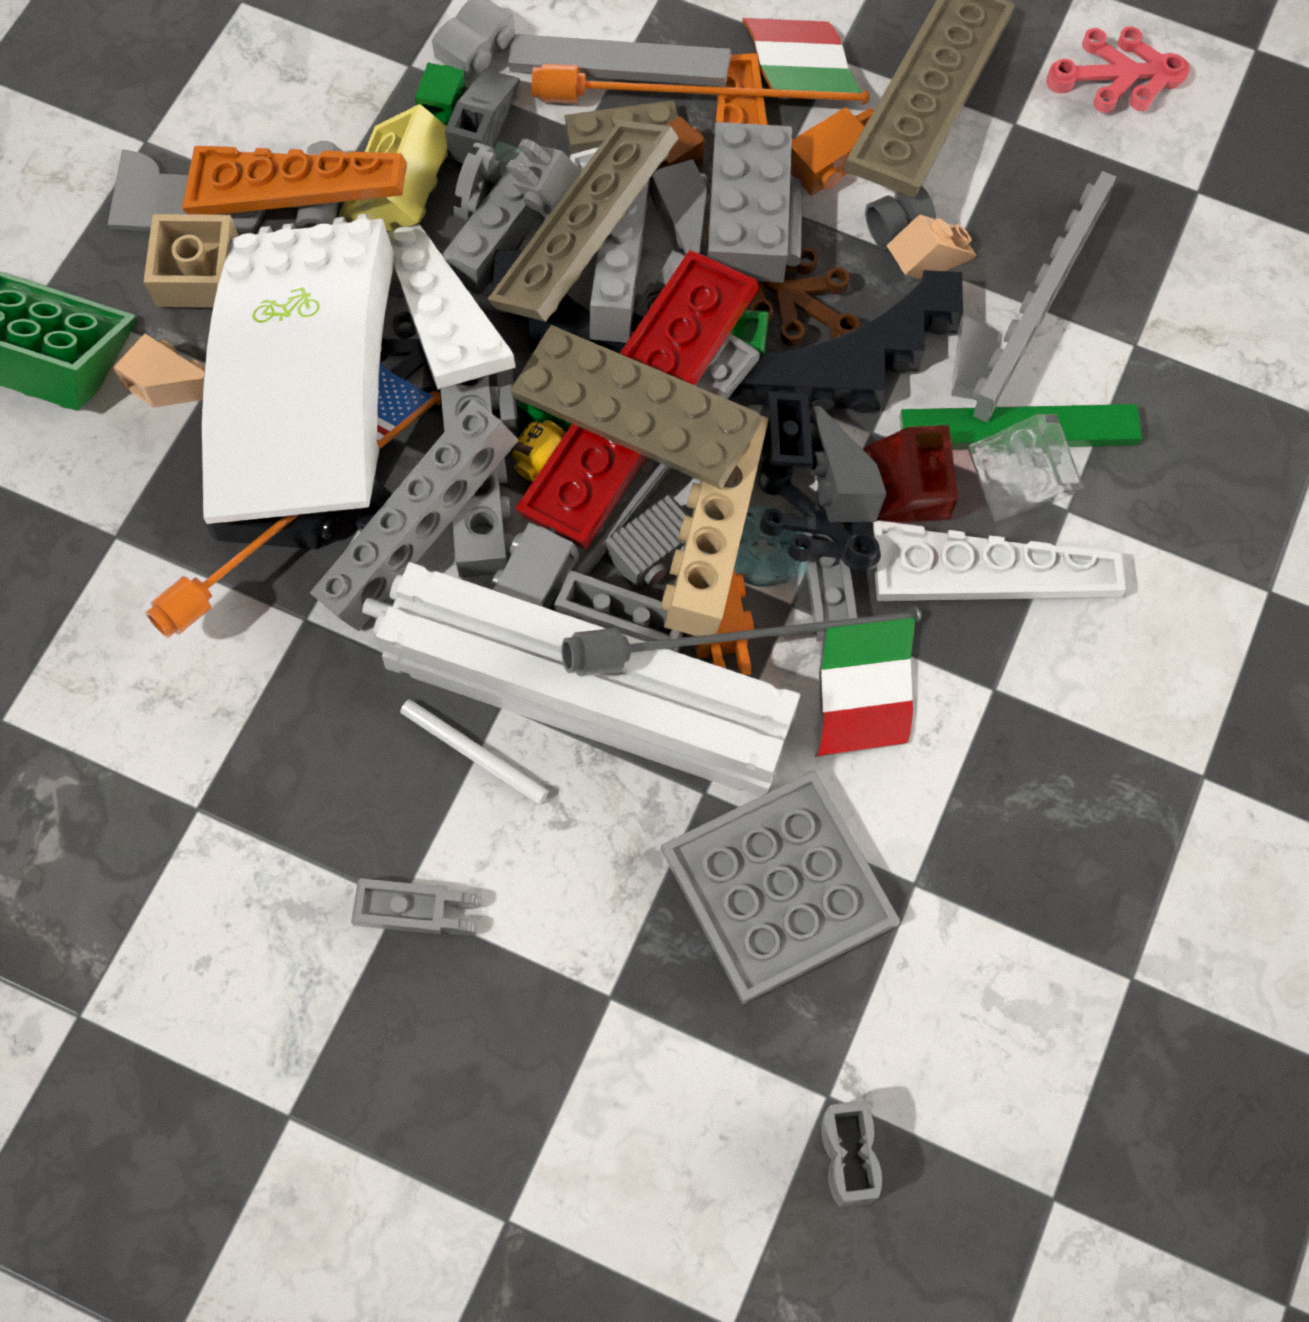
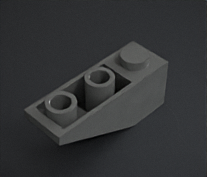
[445,69,520,164]
[809,406,886,522]

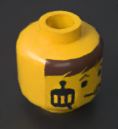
[511,420,566,482]

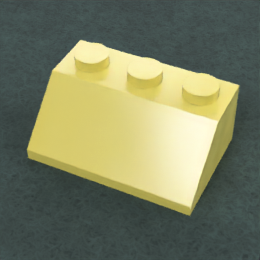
[339,104,448,231]

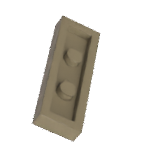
[565,100,678,154]

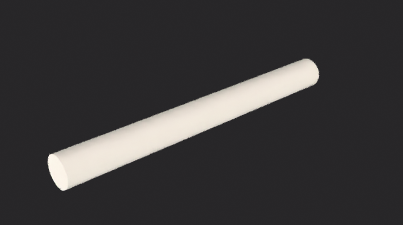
[400,699,549,805]

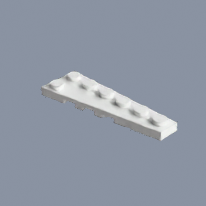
[388,224,516,389]
[871,521,1126,601]

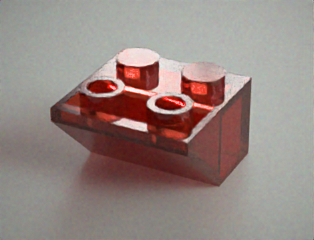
[863,425,959,523]

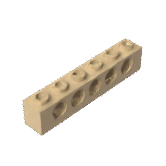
[660,416,769,636]

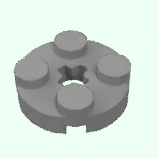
[453,142,501,221]

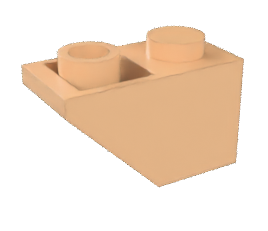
[886,214,977,279]
[113,333,205,407]

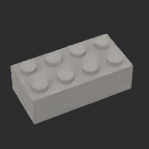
[707,122,792,283]

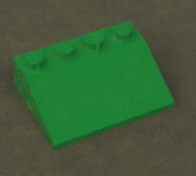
[0,271,137,411]

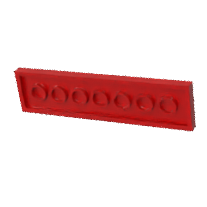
[515,250,759,550]

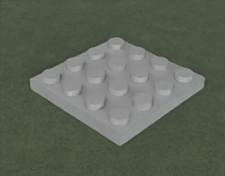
[661,770,901,1005]

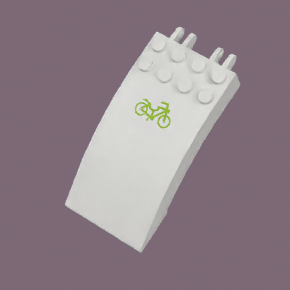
[202,214,395,524]

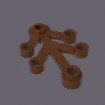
[750,247,862,347]

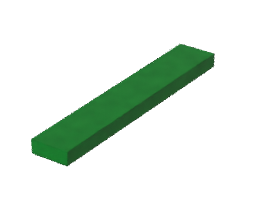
[899,404,1142,451]

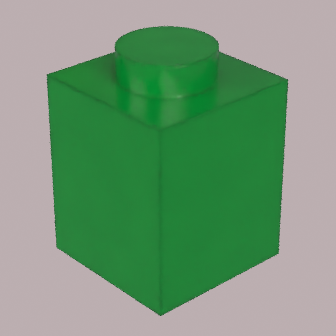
[415,62,466,126]

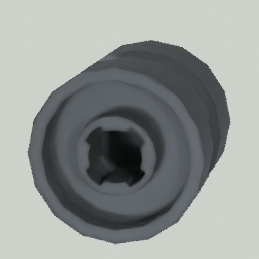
[865,186,936,250]

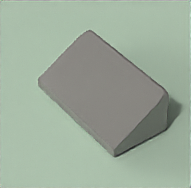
[951,315,998,399]

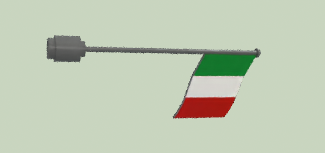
[561,607,922,757]

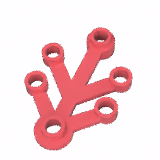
[1046,26,1190,113]

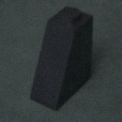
[204,510,339,550]

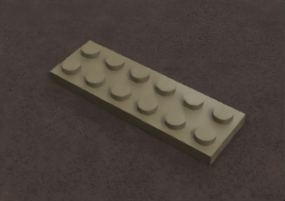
[488,120,679,322]
[510,325,762,490]

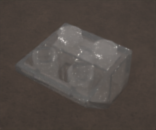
[967,414,1084,522]

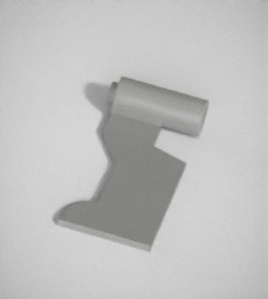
[107,141,343,236]

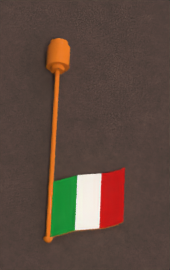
[532,18,870,105]

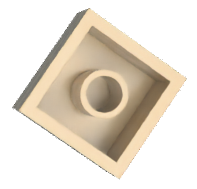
[144,214,239,308]

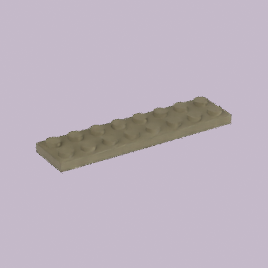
[844,0,1015,198]

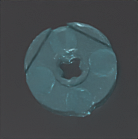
[734,506,805,587]

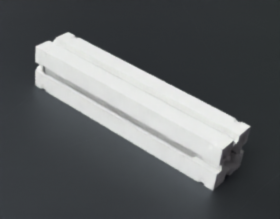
[362,562,800,797]

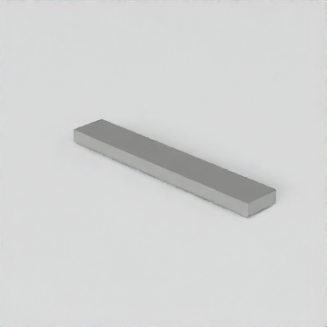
[508,34,731,87]

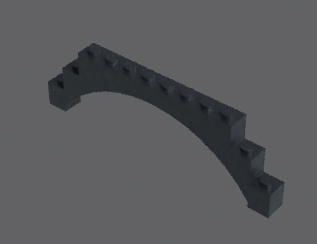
[493,250,963,412]

